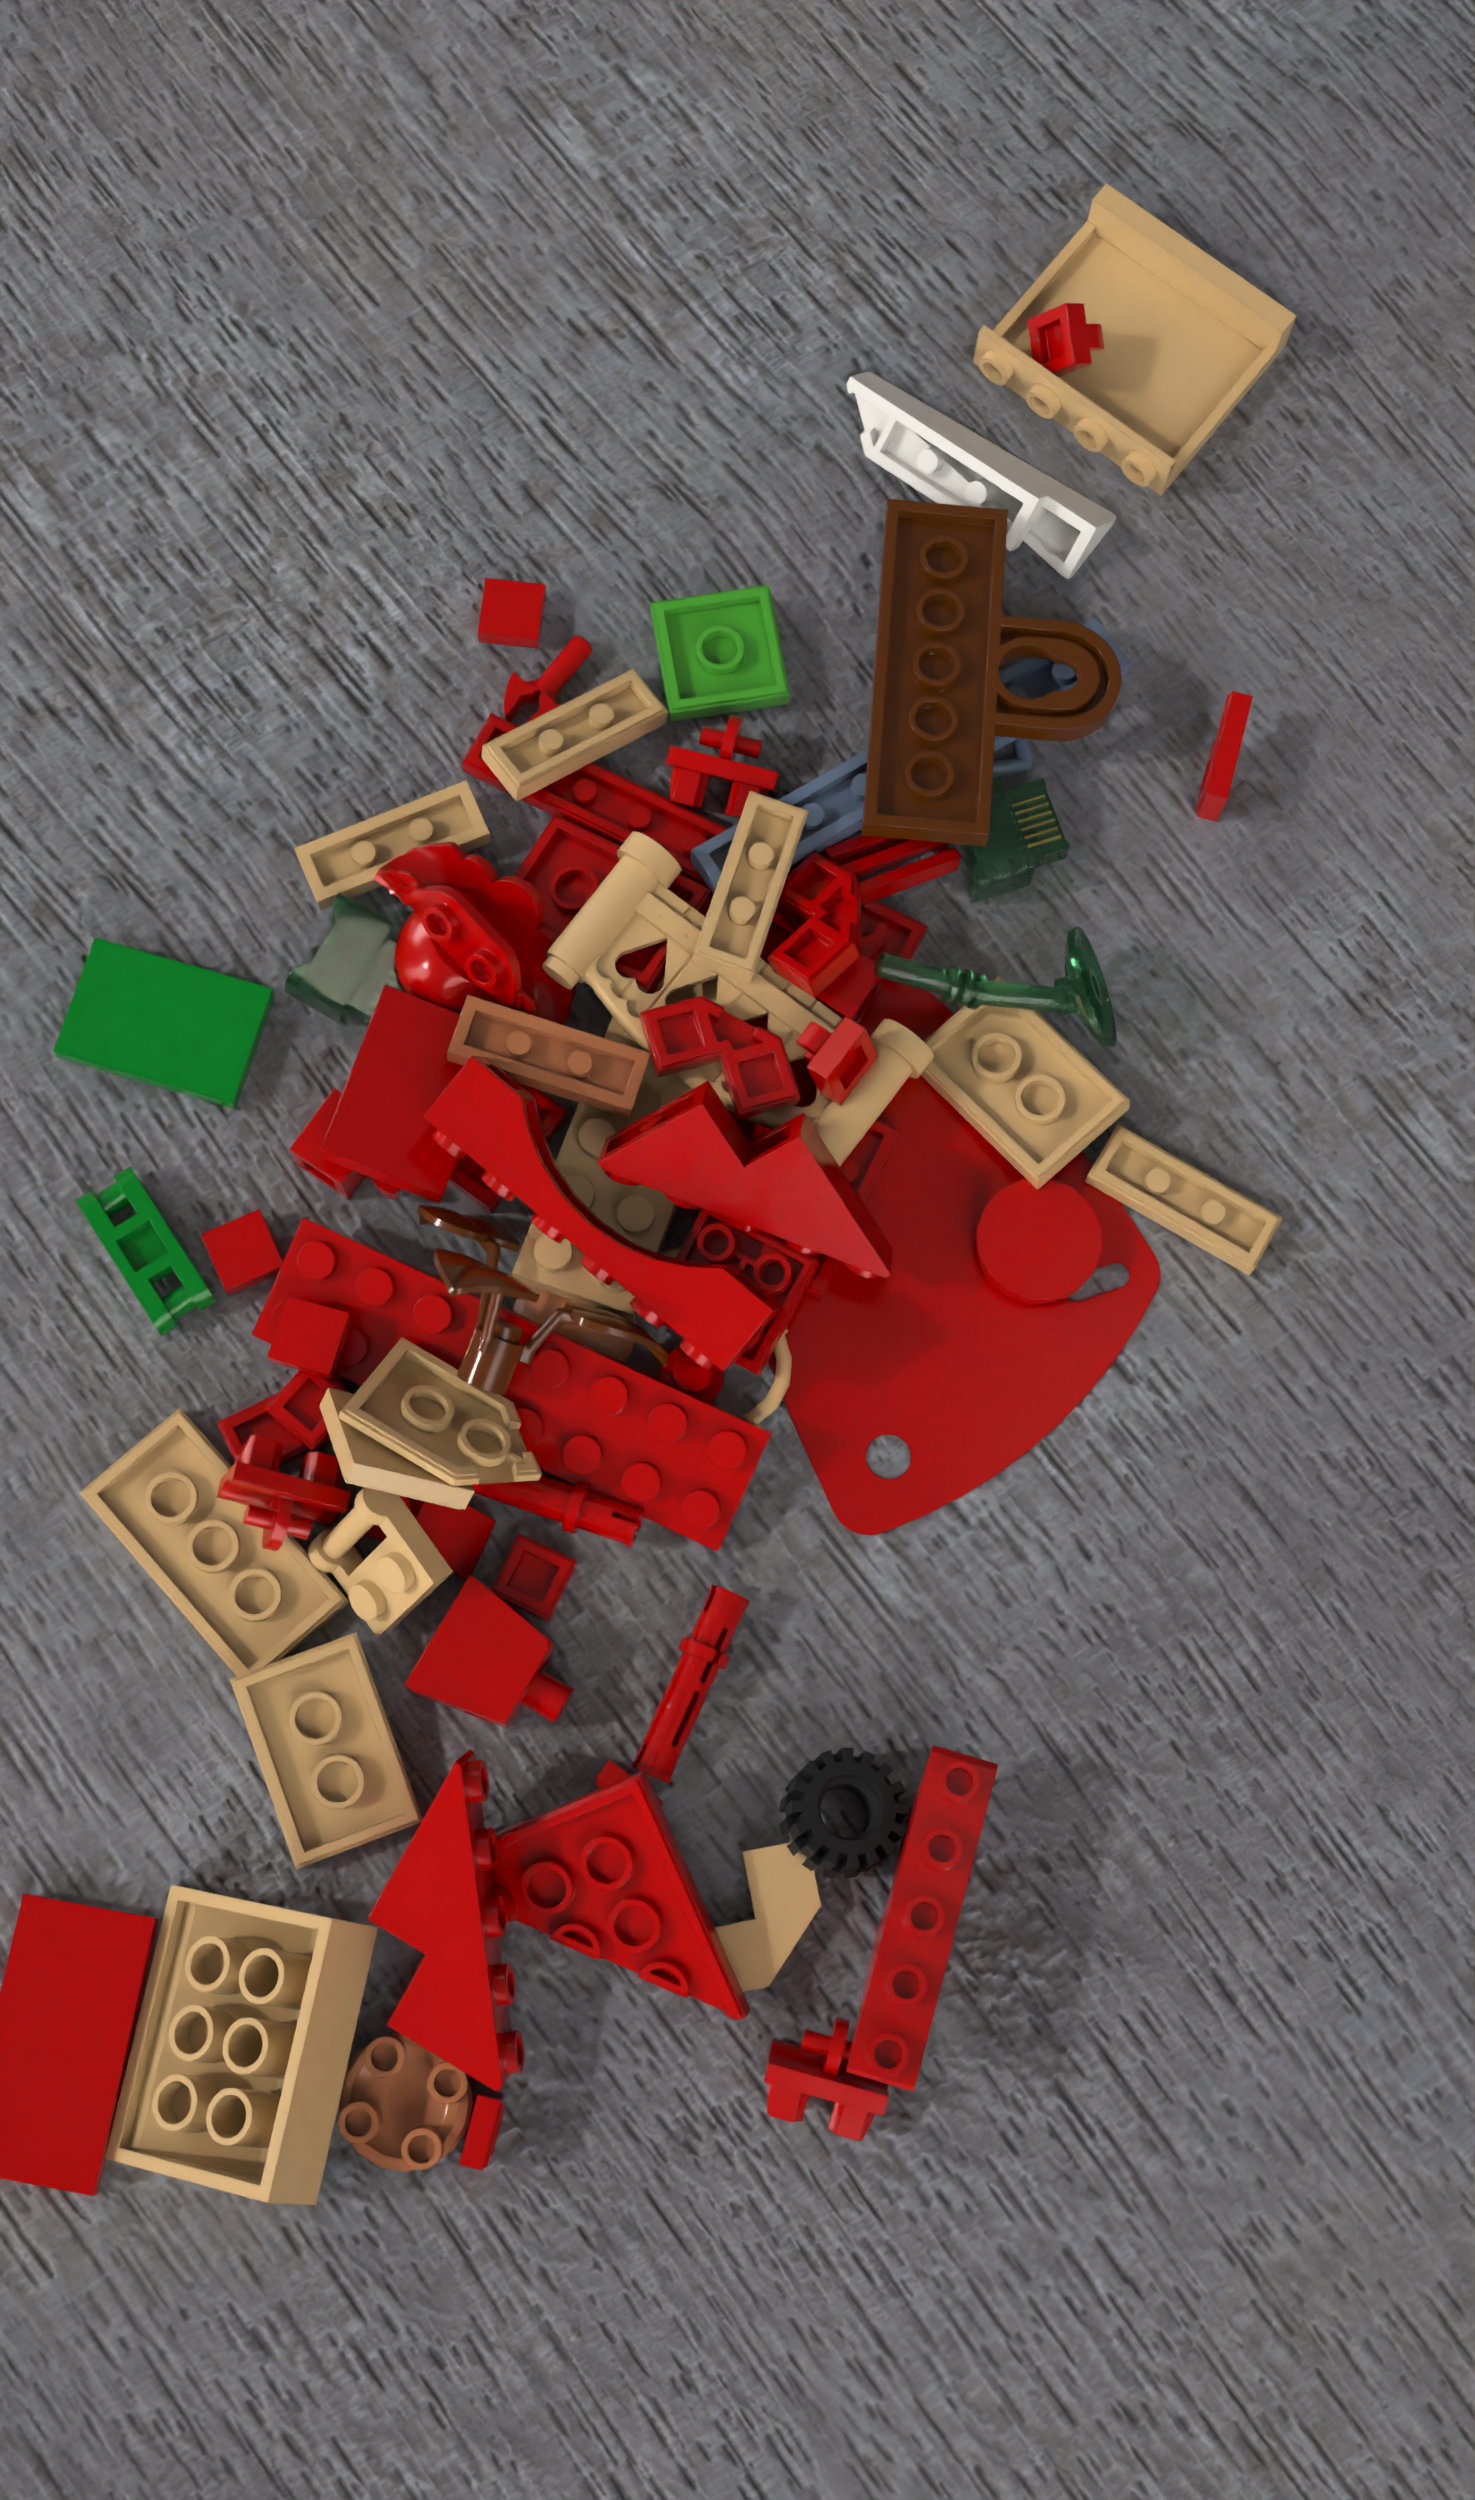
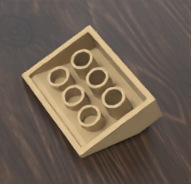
[105,1885,378,2205]

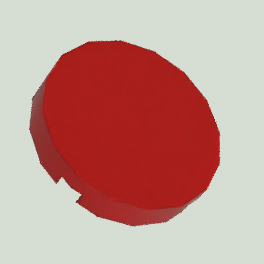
[975,1179,1103,1305]

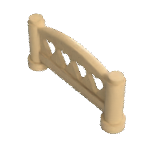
[542,831,934,1167]

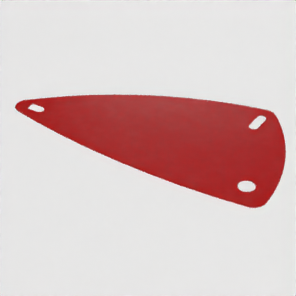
[704,894,1161,1535]

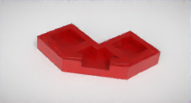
[767,851,862,998]
[639,996,801,1120]

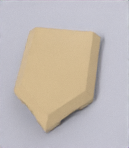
[338,1337,542,1486]

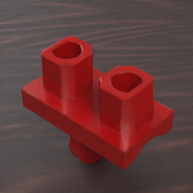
[666,715,781,819]
[217,1435,351,1552]
[764,2016,889,2141]

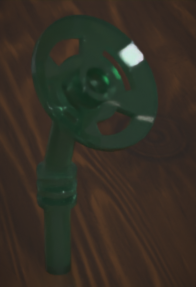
[874,926,1117,1049]

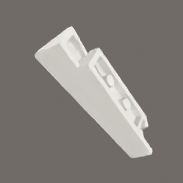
[846,372,1117,579]

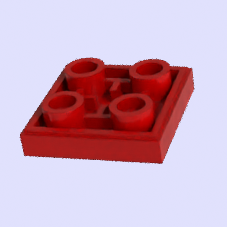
[662,1208,820,1377]

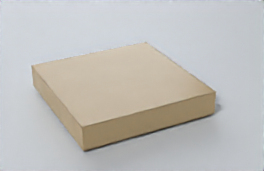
[319,1388,475,1510]

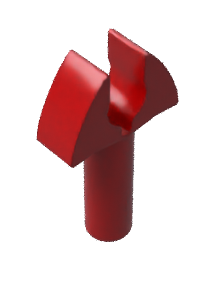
[504,636,592,723]

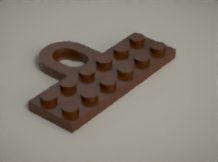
[861,499,1122,846]

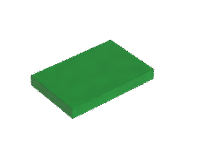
[53,938,276,1110]

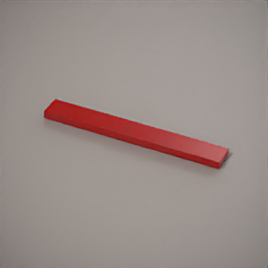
[462,713,928,985]

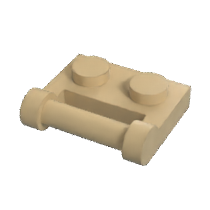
[308,1487,453,1638]

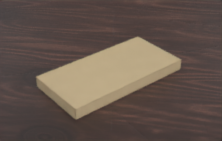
[79,1407,350,1676]

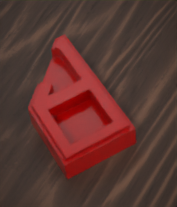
[1195,691,1253,822]

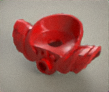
[374,841,576,1025]

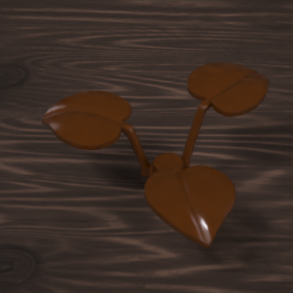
[417,1205,669,1395]

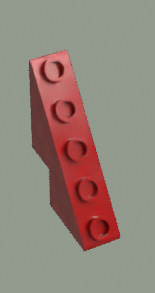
[598,1081,893,1278]
[846,1745,998,2092]
[367,1749,525,2093]

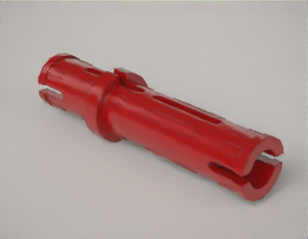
[473,1475,645,1548]
[630,1584,750,1784]

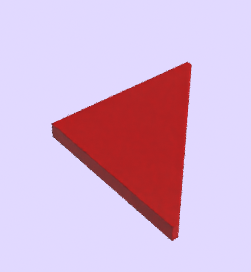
[491,1770,751,2020]

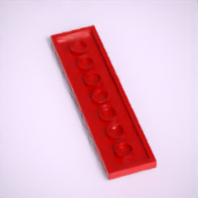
[251,1217,773,1552]

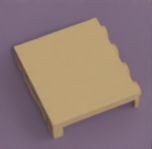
[973,183,1297,496]

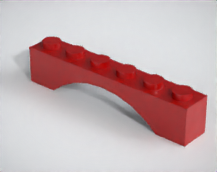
[423,1056,782,1371]

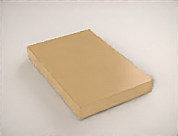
[921,976,1130,1190]
[230,1632,423,1870]

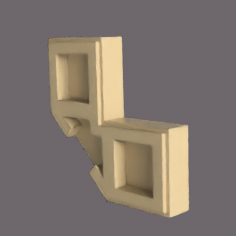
[714,1842,821,1992]

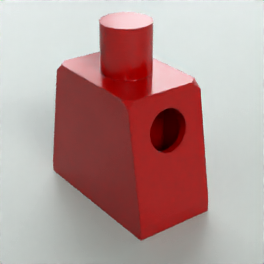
[404,1575,575,1729]

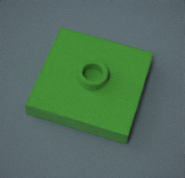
[650,585,790,722]

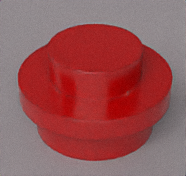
[659,1347,724,1403]

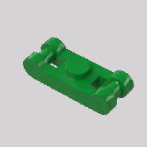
[75,1166,217,1336]

